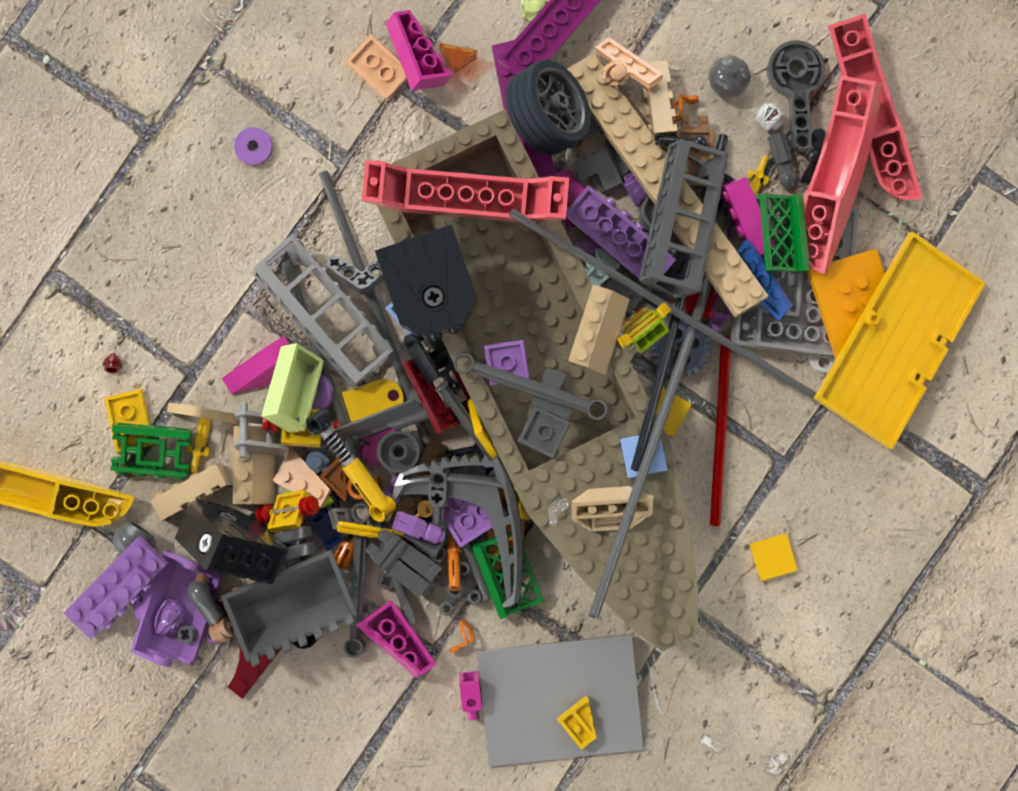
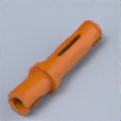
[446,533,462,591]

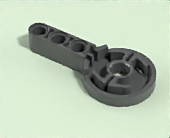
[767,40,825,153]

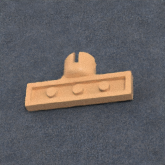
[595,37,663,89]

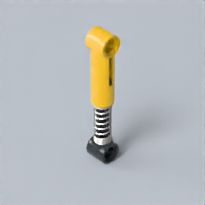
[306,408,396,522]

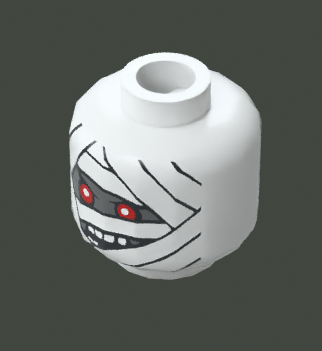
[755,103,783,131]

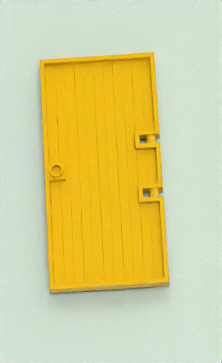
[813,232,986,449]

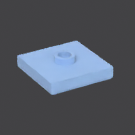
[620,432,667,478]

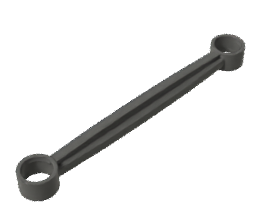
[454,353,607,420]
[344,502,372,658]

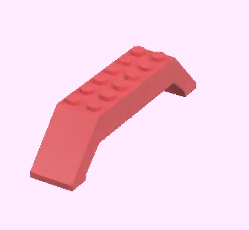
[362,160,569,222]

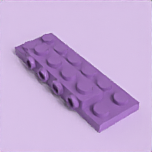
[566,185,676,289]
[63,536,168,640]

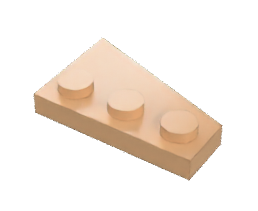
[273,448,332,508]

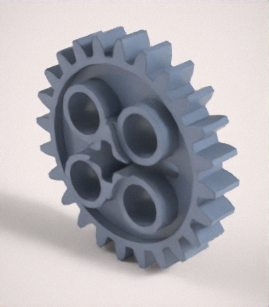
[649,319,712,378]

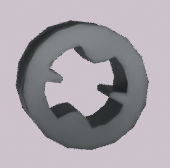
[177,626,198,643]

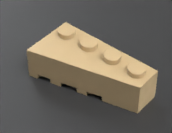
[642,60,678,137]

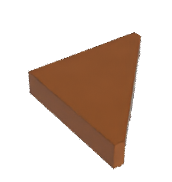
[319,457,347,502]

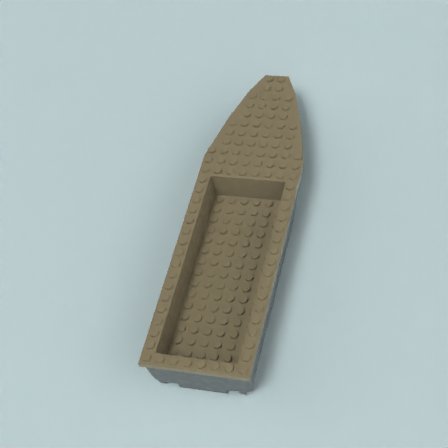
[363,109,698,652]

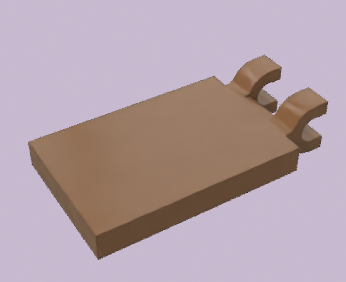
[676,115,714,187]

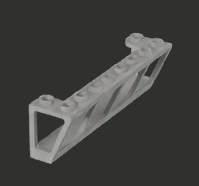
[252,234,393,389]

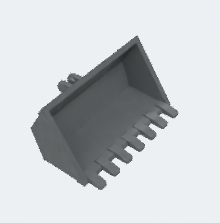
[221,550,358,667]

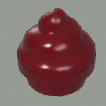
[102,353,122,373]

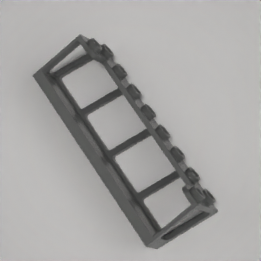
[639,139,728,300]

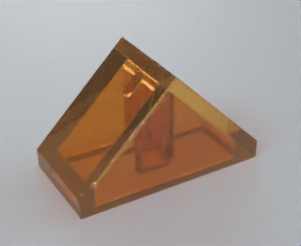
[439,43,478,73]

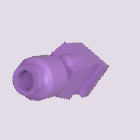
[392,512,445,543]

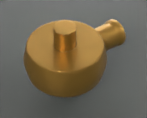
[414,500,433,518]

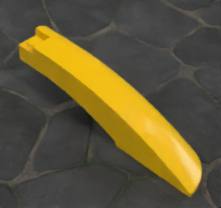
[0,460,135,527]

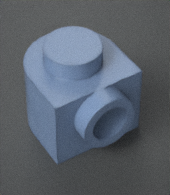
[306,450,330,474]

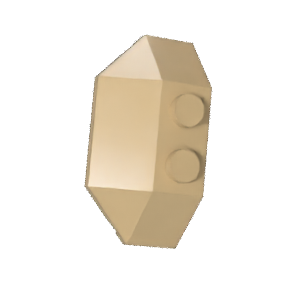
[572,486,653,532]

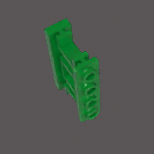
[110,422,194,480]

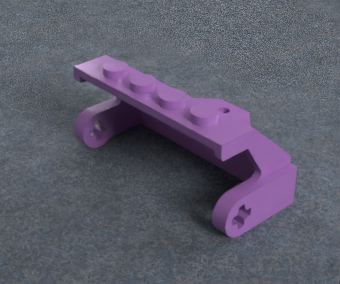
[130,551,224,667]

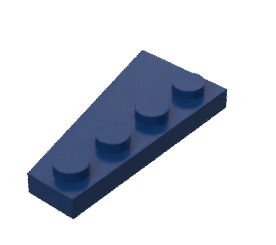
[737,239,793,321]

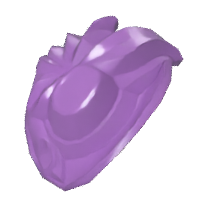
[154,598,184,637]

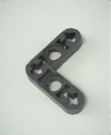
[326,256,384,294]

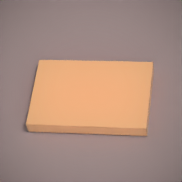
[346,35,407,101]

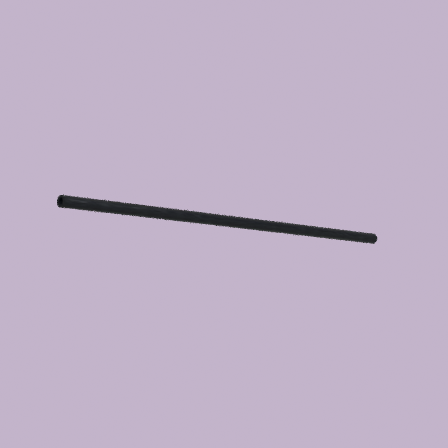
[630,134,728,472]

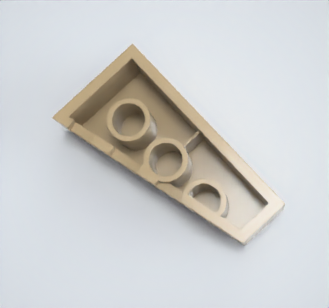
[150,463,233,521]

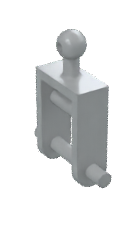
[235,402,289,459]

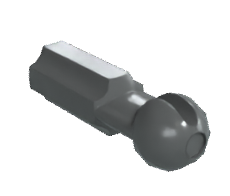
[767,132,798,190]

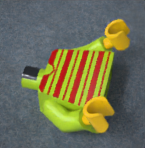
[617,302,671,354]

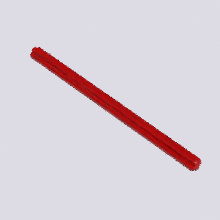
[710,336,731,526]

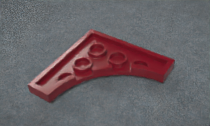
[218,589,282,699]

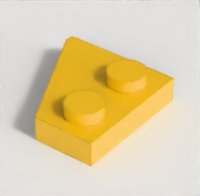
[557,695,597,750]

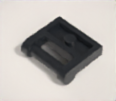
[443,443,486,476]

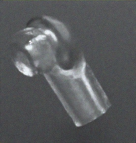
[548,497,569,525]

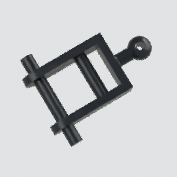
[401,333,461,395]

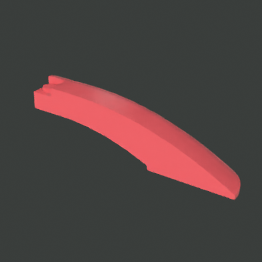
[828,13,923,200]
[803,75,882,274]

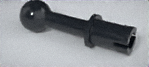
[655,133,707,151]

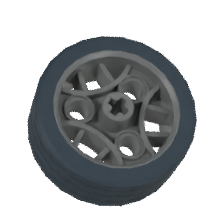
[506,59,591,155]

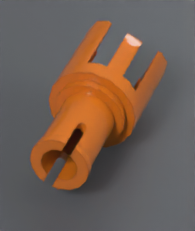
[334,535,355,571]

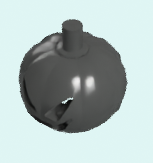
[708,55,751,98]
[113,521,155,556]

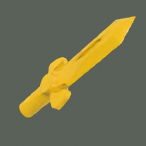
[747,155,770,195]
[186,418,212,473]

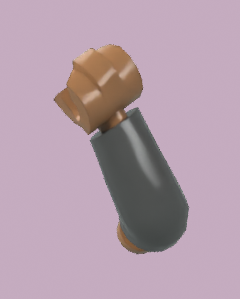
[188,574,232,643]

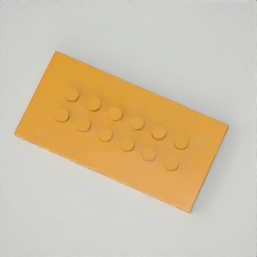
[807,248,918,381]

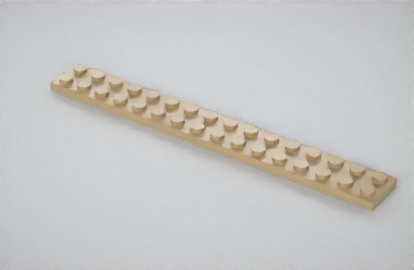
[567,54,768,318]

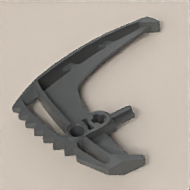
[392,454,523,607]

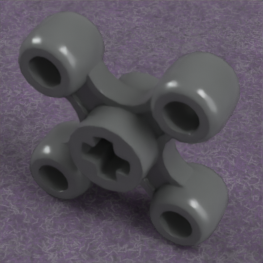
[428,561,482,616]

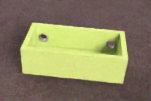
[261,343,324,433]

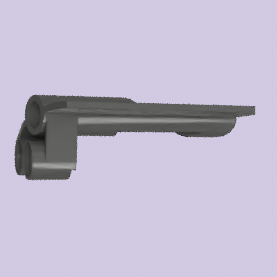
[335,390,429,439]

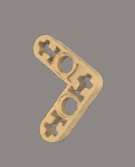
[167,403,237,424]

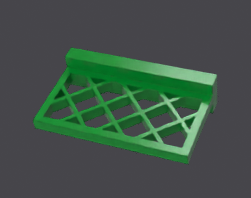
[759,193,810,274]
[473,532,544,619]

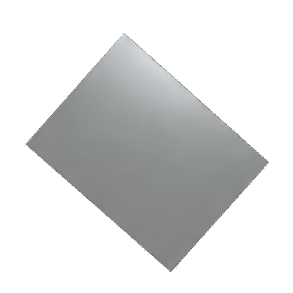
[731,195,859,357]
[477,634,643,767]

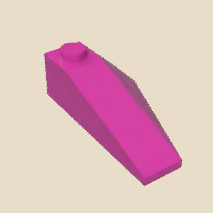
[222,336,290,394]

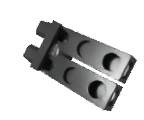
[366,529,442,598]

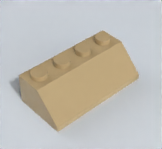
[567,284,630,375]
[233,426,276,504]

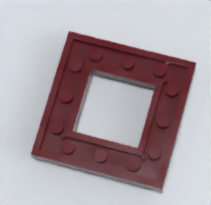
[402,350,471,434]

